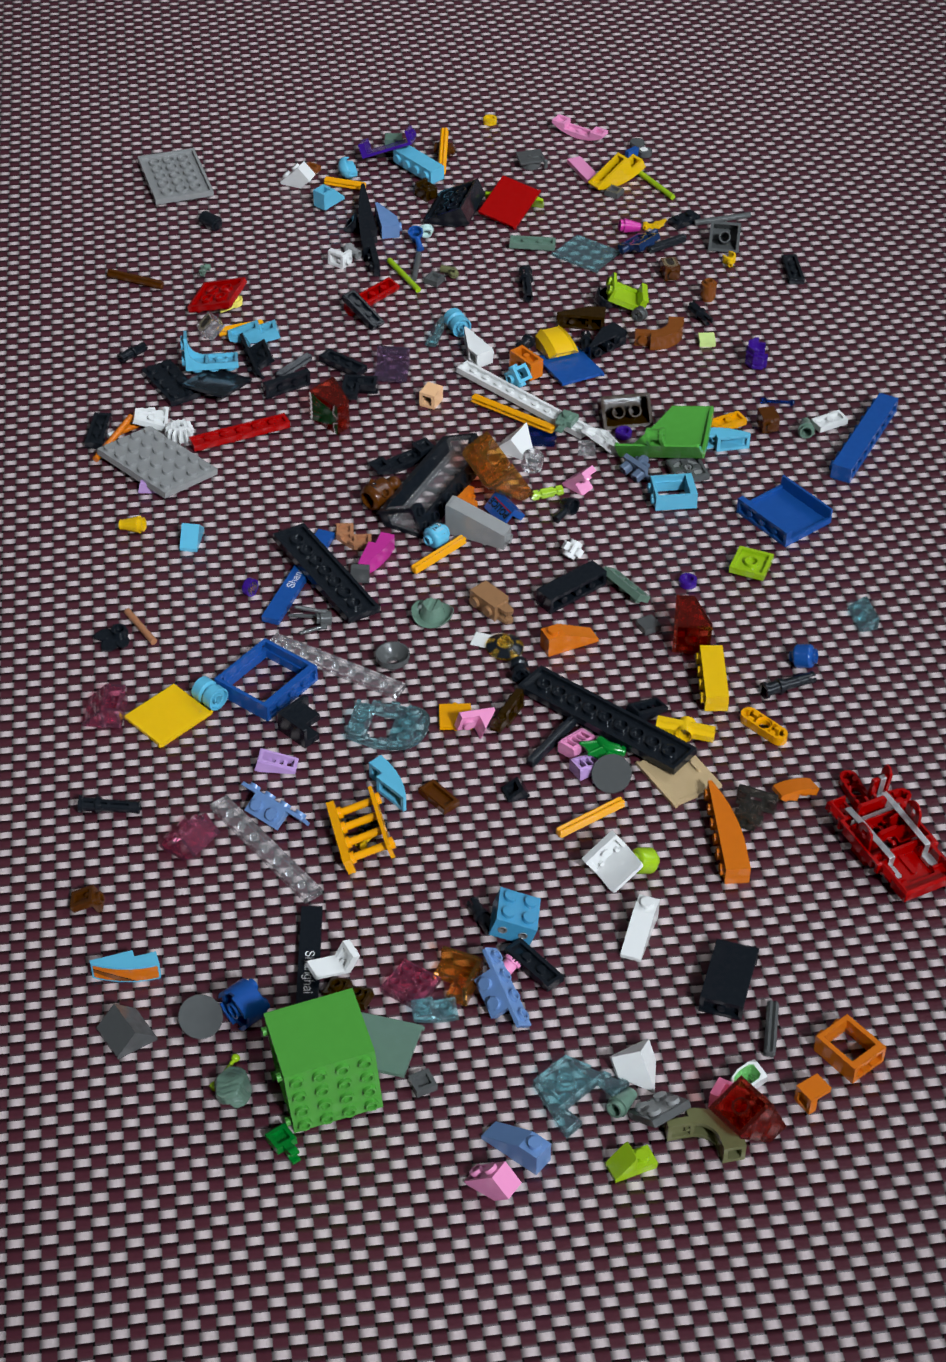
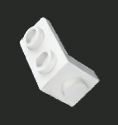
[306,939,360,980]

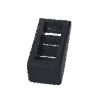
[626,697,668,721]

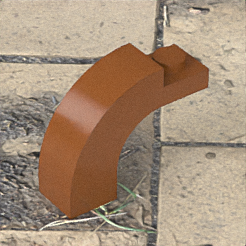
[634,316,684,350]

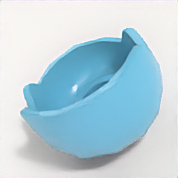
[338,157,358,179]

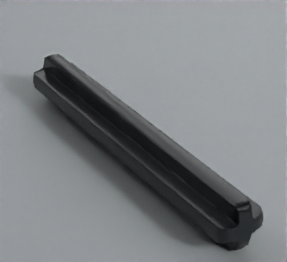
[526,716,577,767]

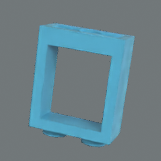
[647,473,698,511]

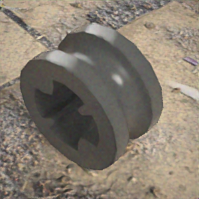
[632,306,648,322]

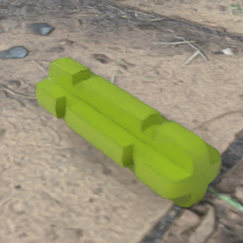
[530,485,564,501]

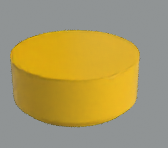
[483,114,497,126]

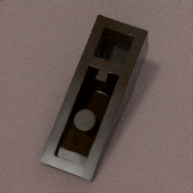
[556,306,606,331]

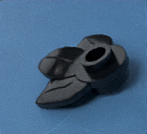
[93,624,130,652]

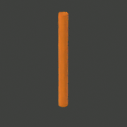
[93,414,133,462]

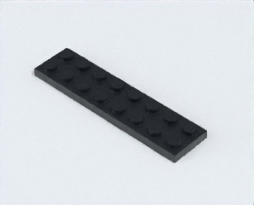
[273,523,380,624]

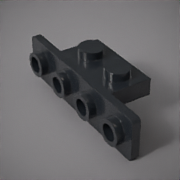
[240,333,275,379]

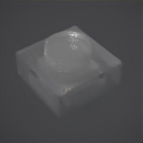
[578,440,595,457]

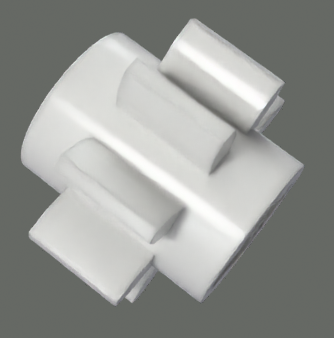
[561,538,584,561]

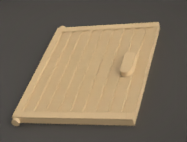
[635,755,722,808]

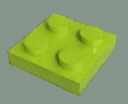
[729,546,774,581]

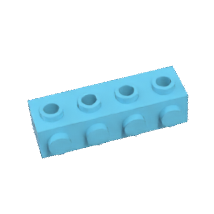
[393,145,444,184]

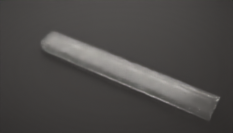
[270,633,406,699]
[210,795,323,904]

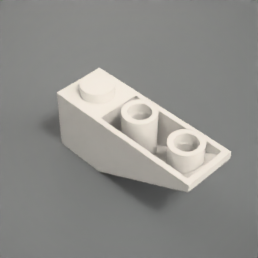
[464,326,494,367]

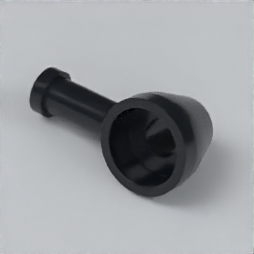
[553,497,580,523]

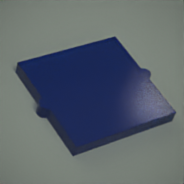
[528,426,557,447]

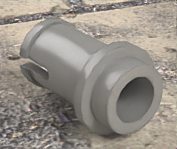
[343,243,363,260]

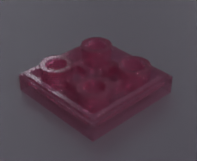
[380,959,441,1011]

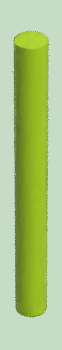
[638,171,675,200]
[387,258,421,293]

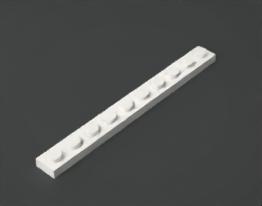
[456,360,592,439]

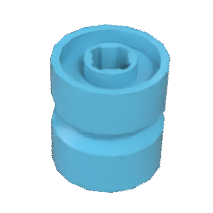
[443,308,471,337]
[191,676,228,711]

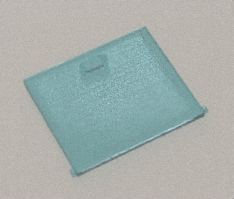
[551,235,620,273]

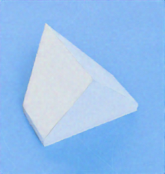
[495,422,533,461]
[609,1039,656,1093]

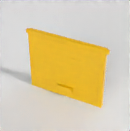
[124,684,213,748]

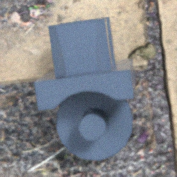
[619,453,650,483]

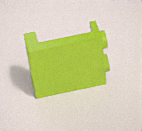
[606,272,649,311]

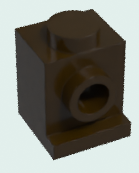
[415,177,437,202]

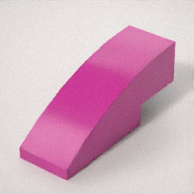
[358,532,395,573]

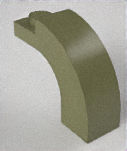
[664,1108,747,1164]

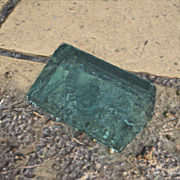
[425,316,444,347]
[848,596,879,632]

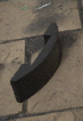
[368,437,434,475]

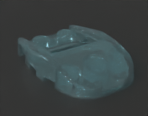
[346,699,430,750]

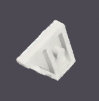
[133,407,169,432]
[581,425,620,454]

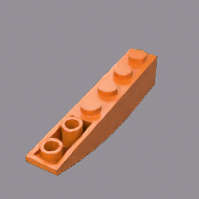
[704,780,751,884]

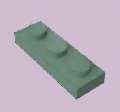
[509,235,556,251]
[604,566,651,603]

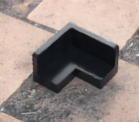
[341,374,378,409]
[277,694,320,748]

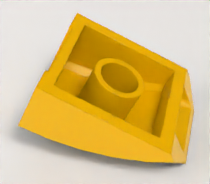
[535,325,579,359]

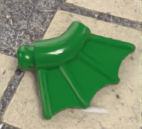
[579,736,626,760]

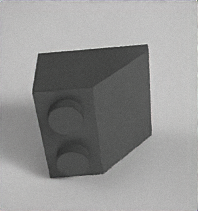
[708,221,741,254]

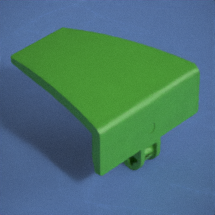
[614,406,714,459]

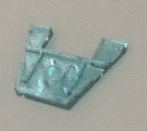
[533,1055,629,1138]

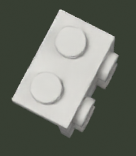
[582,830,643,893]

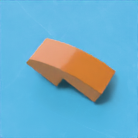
[771,778,819,801]

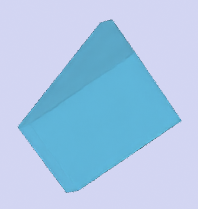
[179,523,204,552]

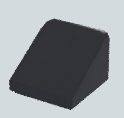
[501,777,530,803]

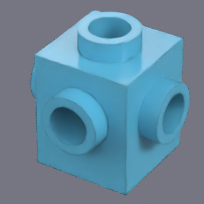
[504,363,533,388]

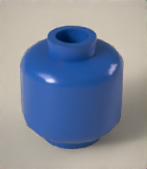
[789,644,818,668]

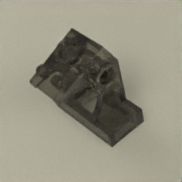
[734,784,779,832]

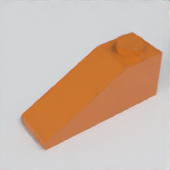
[540,624,599,657]

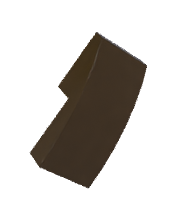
[323,977,374,1011]

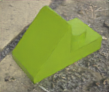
[605,1142,658,1183]

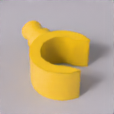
[722,251,736,267]

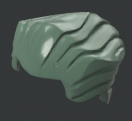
[214,1066,252,1108]

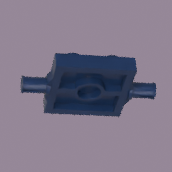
[618,228,661,254]

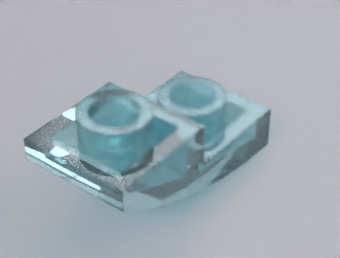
[411,997,459,1023]

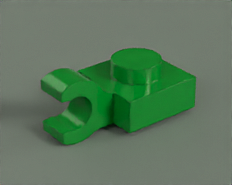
[265,1123,301,1165]

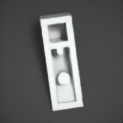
[620,894,660,962]

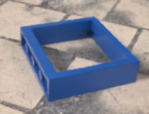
[214,638,318,722]

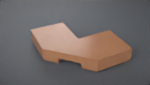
[336,523,372,550]

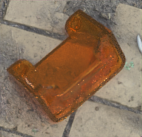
[462,431,534,501]

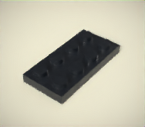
[141,359,201,407]

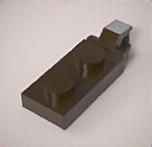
[490,688,525,733]

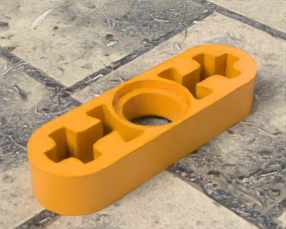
[740,707,788,746]

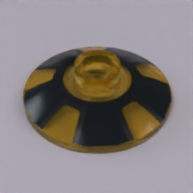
[486,633,524,660]

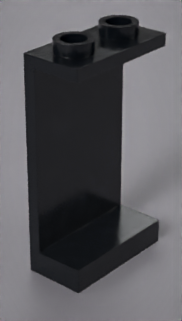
[698,939,759,1021]

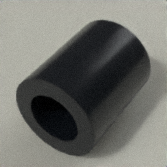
[198,211,222,231]

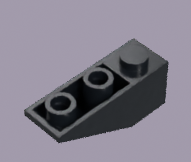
[588,322,627,360]

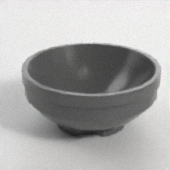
[375,642,410,671]

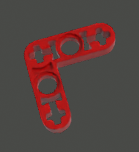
[838,770,912,806]

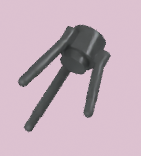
[288,605,332,635]

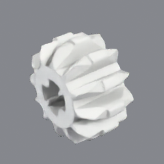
[165,419,194,445]

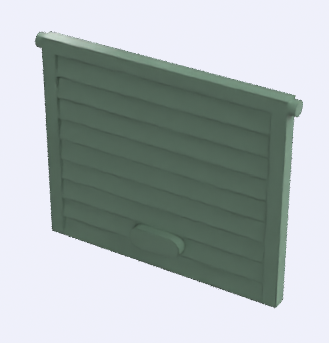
[361,1012,425,1078]

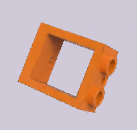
[814,1014,887,1084]

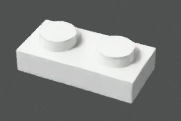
[811,410,848,433]

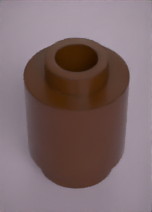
[434,141,456,157]

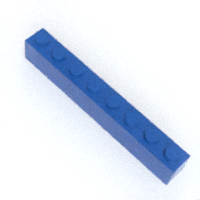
[829,393,899,483]

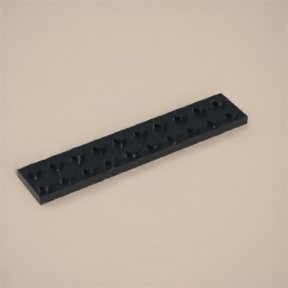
[517,665,697,775]

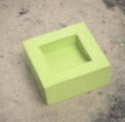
[698,332,716,347]

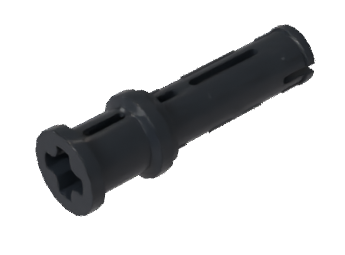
[518,265,533,302]
[759,671,817,699]
[77,795,141,814]

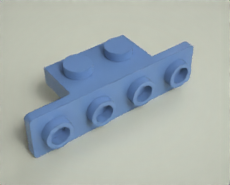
[241,781,310,831]
[474,947,531,1028]

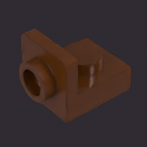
[70,884,105,913]

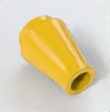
[119,516,147,533]

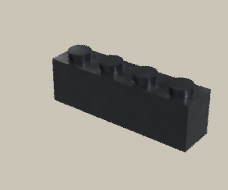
[536,560,607,614]

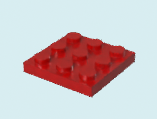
[187,277,247,313]

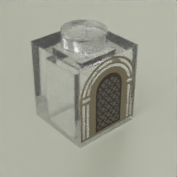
[196,311,225,341]

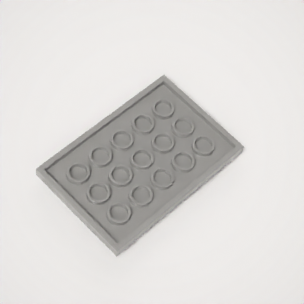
[137,148,214,205]
[97,426,218,498]

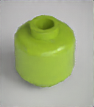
[632,847,660,874]

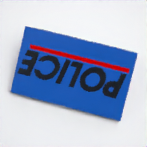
[484,491,525,523]

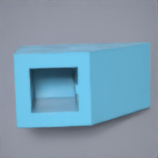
[313,184,345,211]

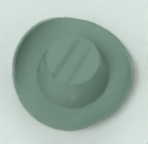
[411,597,454,629]

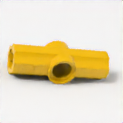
[656,715,716,743]

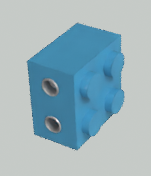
[489,887,541,945]

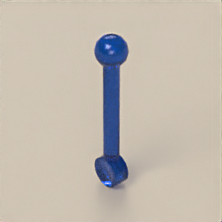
[760,398,795,406]

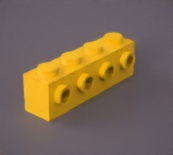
[696,645,729,711]

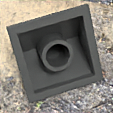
[96,1004,157,1060]

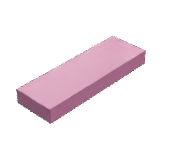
[567,156,596,184]

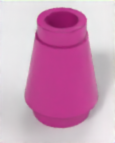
[618,218,641,233]

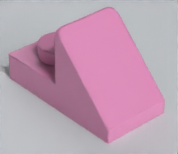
[562,465,596,495]
[454,707,495,739]

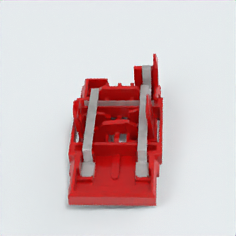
[825,764,946,902]

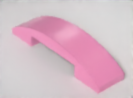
[552,114,609,141]

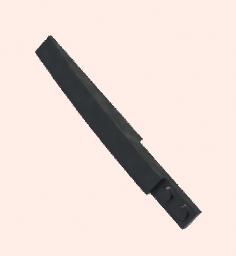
[358,183,380,277]

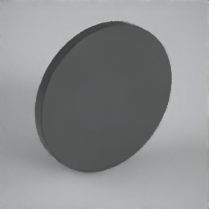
[592,754,632,794]
[178,994,223,1039]

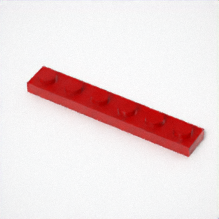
[189,413,290,452]

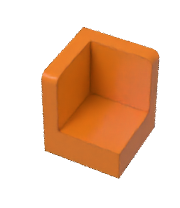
[794,1073,831,1115]

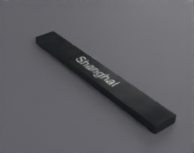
[296,906,323,1004]

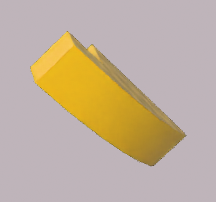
[588,152,646,190]

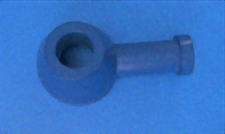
[408,226,424,252]

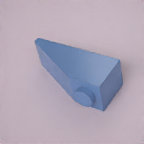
[375,202,402,239]
[481,1121,551,1175]

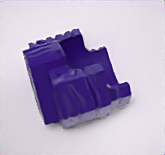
[745,337,768,370]

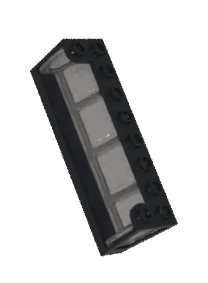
[378,433,489,539]

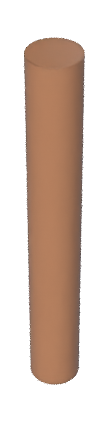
[124,608,157,645]

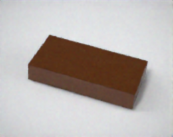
[418,779,460,815]

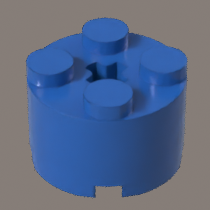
[218,978,270,1031]

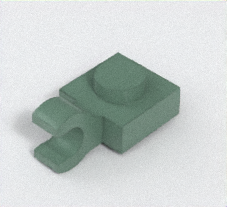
[555,409,579,433]

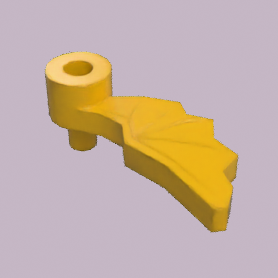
[642,218,667,230]

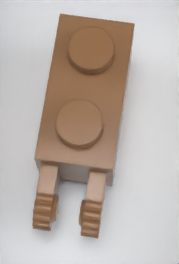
[469,580,514,625]

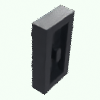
[668,210,701,230]

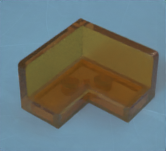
[434,946,483,1006]

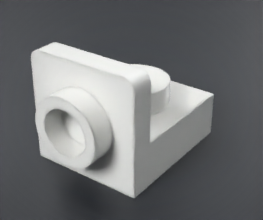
[328,248,353,269]

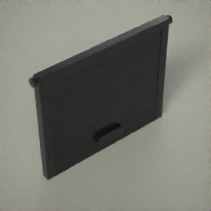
[182,369,252,399]

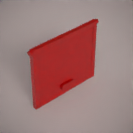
[478,175,541,230]

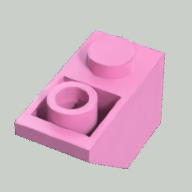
[464,1161,522,1201]

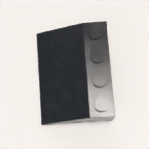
[423,179,485,227]

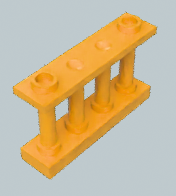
[326,786,396,875]

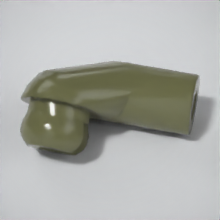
[440,265,459,279]

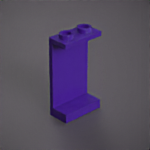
[358,125,417,159]

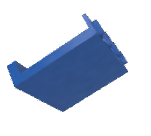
[736,475,833,547]

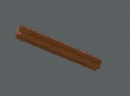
[107,269,164,290]

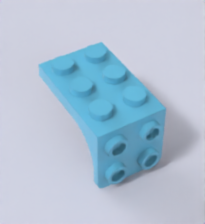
[180,331,239,373]

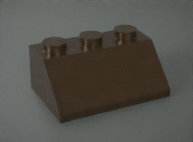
[597,392,653,430]

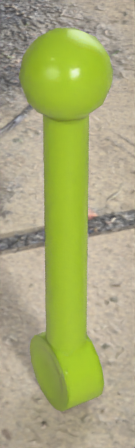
[210,1054,240,1091]

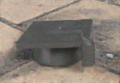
[516,149,548,170]

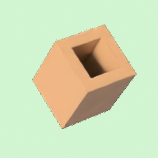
[419,382,443,410]

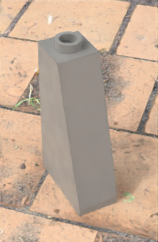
[445,495,513,550]

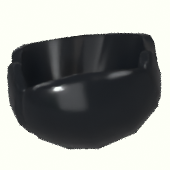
[595,287,617,309]

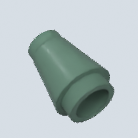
[798,417,815,439]
[606,1087,637,1118]

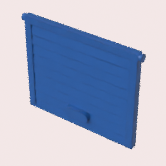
[539,346,605,386]

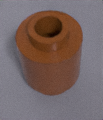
[700,278,717,302]

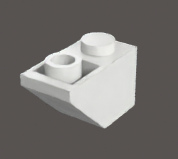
[280,161,316,189]

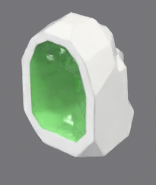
[730,1059,768,1093]

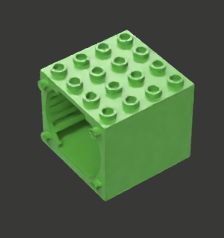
[261,988,383,1133]

